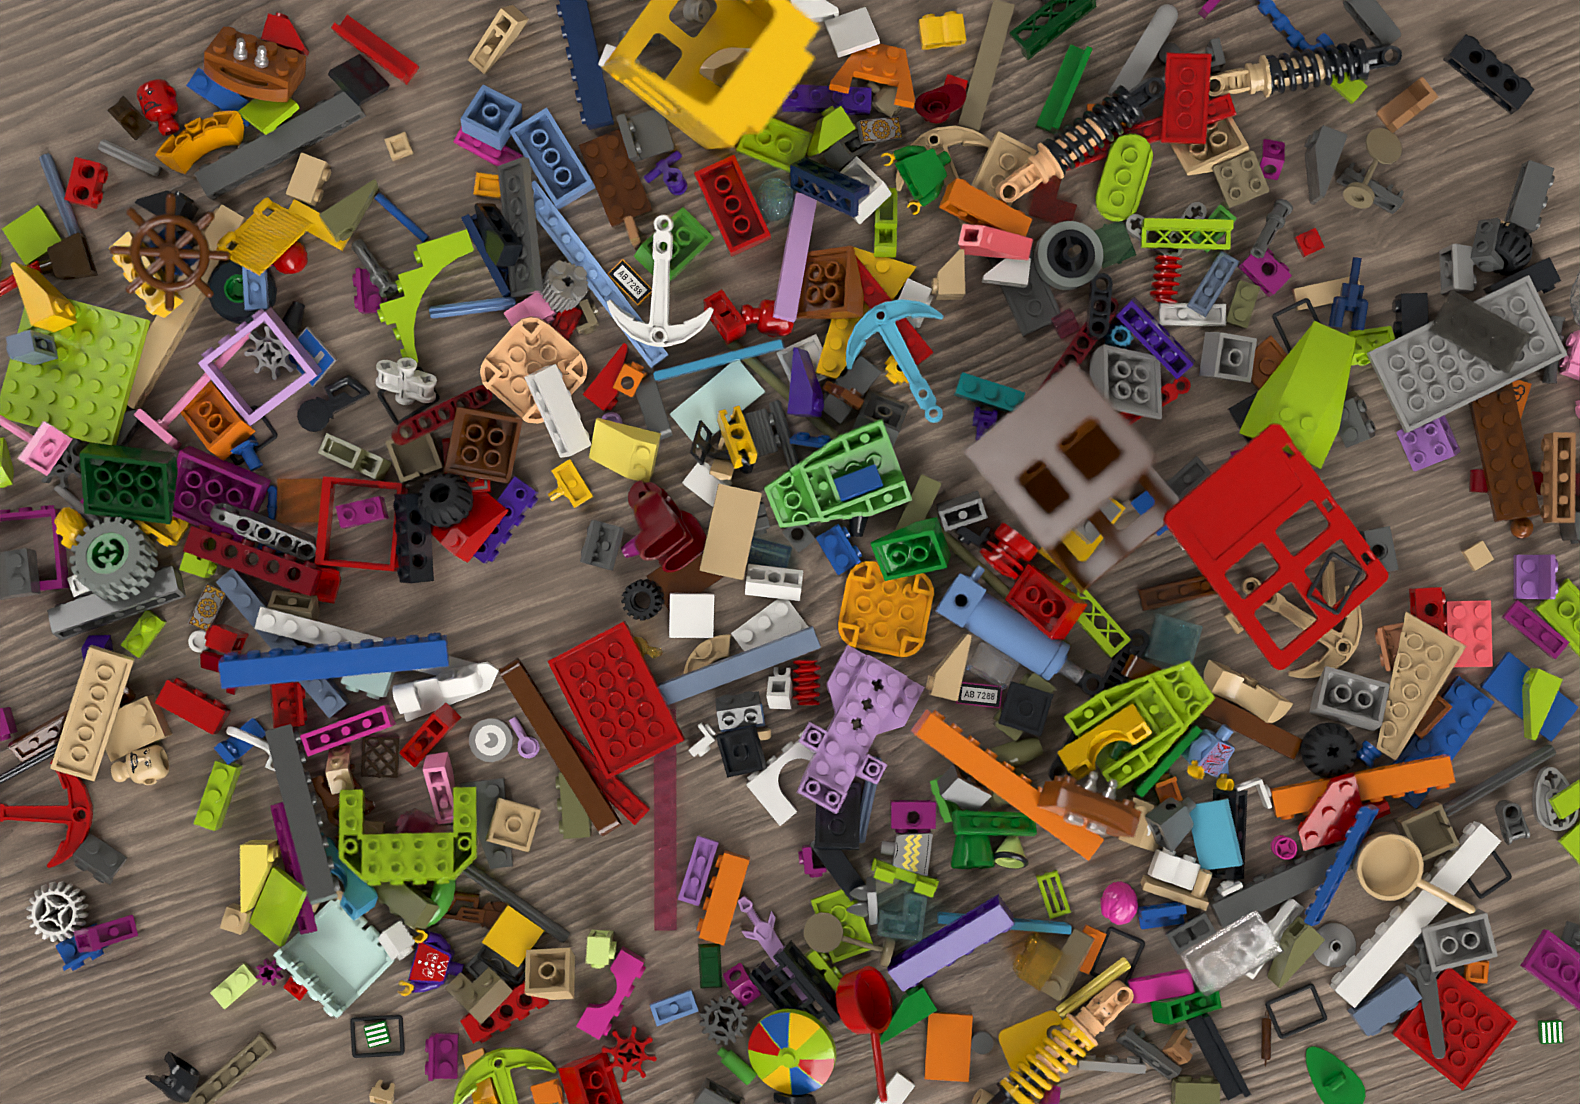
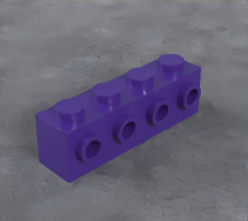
[474,476,539,564]

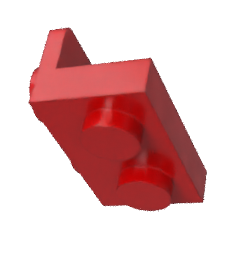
[290,563,341,604]
[270,682,307,728]

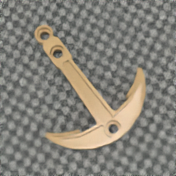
[896,126,991,227]
[1241,577,1362,678]

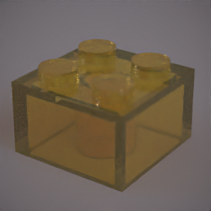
[1012,932,1064,991]

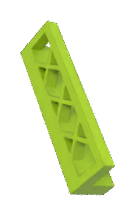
[1141,218,1234,250]
[1060,577,1131,658]

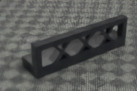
[1210,789,1248,880]
[1185,1013,1251,1101]

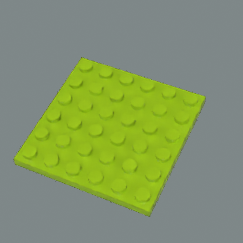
[0,299,150,445]

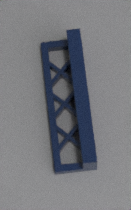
[790,157,870,218]
[461,214,511,297]

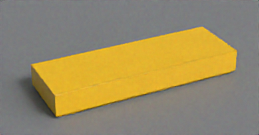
[288,199,353,251]

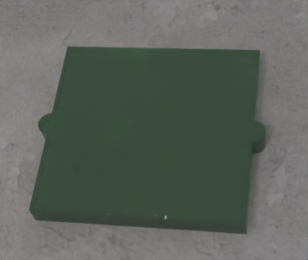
[1094,221,1137,269]

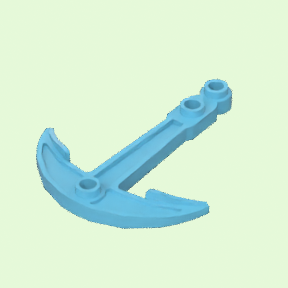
[846,299,944,423]

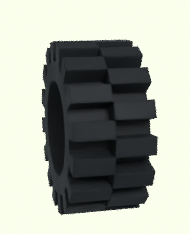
[621,579,664,621]

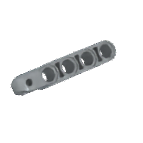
[1108,4,1178,97]

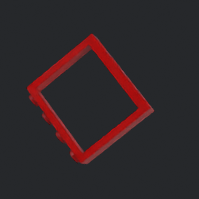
[315,476,409,572]

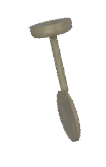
[1343,128,1402,209]
[803,912,895,968]

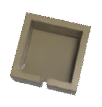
[385,426,445,484]
[1393,801,1460,861]

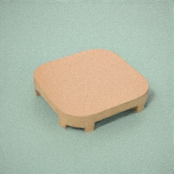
[480,316,587,424]

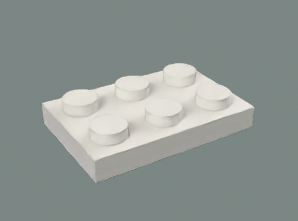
[731,599,808,651]

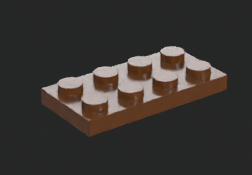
[579,129,652,228]

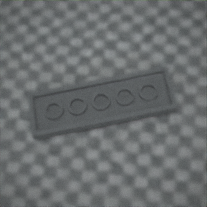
[498,157,543,298]

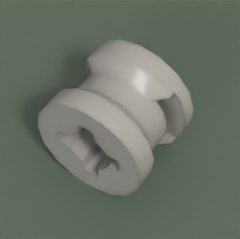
[683,0,710,23]

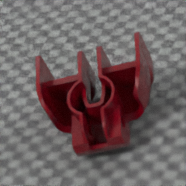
[628,480,707,573]

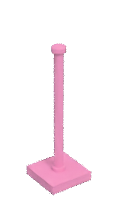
[134,332,251,451]
[0,415,73,476]

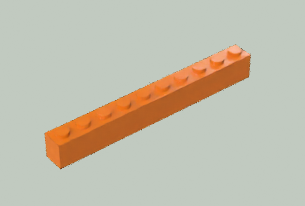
[911,709,1104,861]

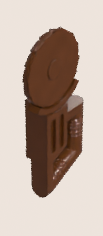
[442,891,511,930]

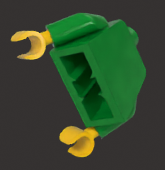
[881,145,951,215]

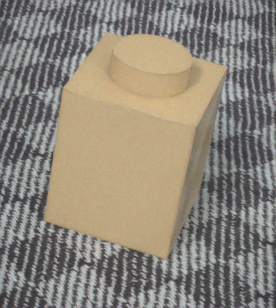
[220,903,254,935]

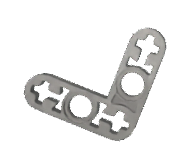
[1124,202,1207,257]

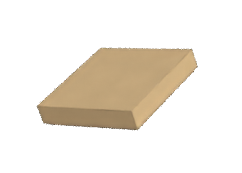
[486,798,541,852]

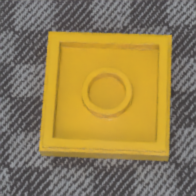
[482,905,544,967]

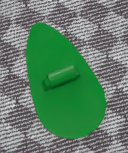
[1305,1046,1366,1104]

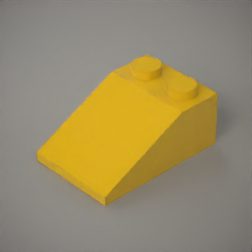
[10,262,77,333]

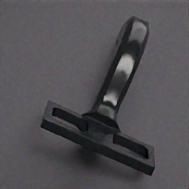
[690,420,754,474]

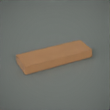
[624,216,642,250]

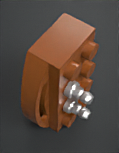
[204,26,306,102]
[1037,771,1142,837]

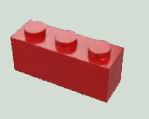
[155,677,231,735]

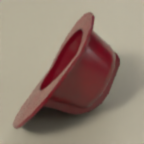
[914,84,967,124]

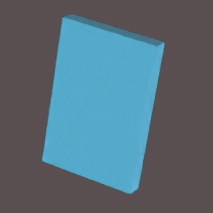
[1189,799,1243,870]

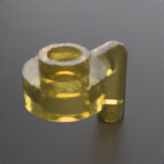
[634,636,663,658]

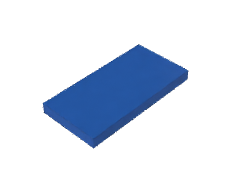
[1480,652,1579,742]

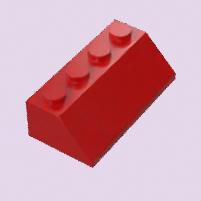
[557,1051,623,1104]

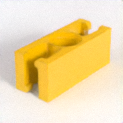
[717,405,757,469]

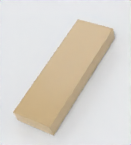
[1292,277,1360,311]

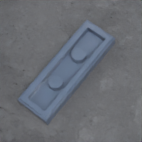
[1187,251,1240,318]

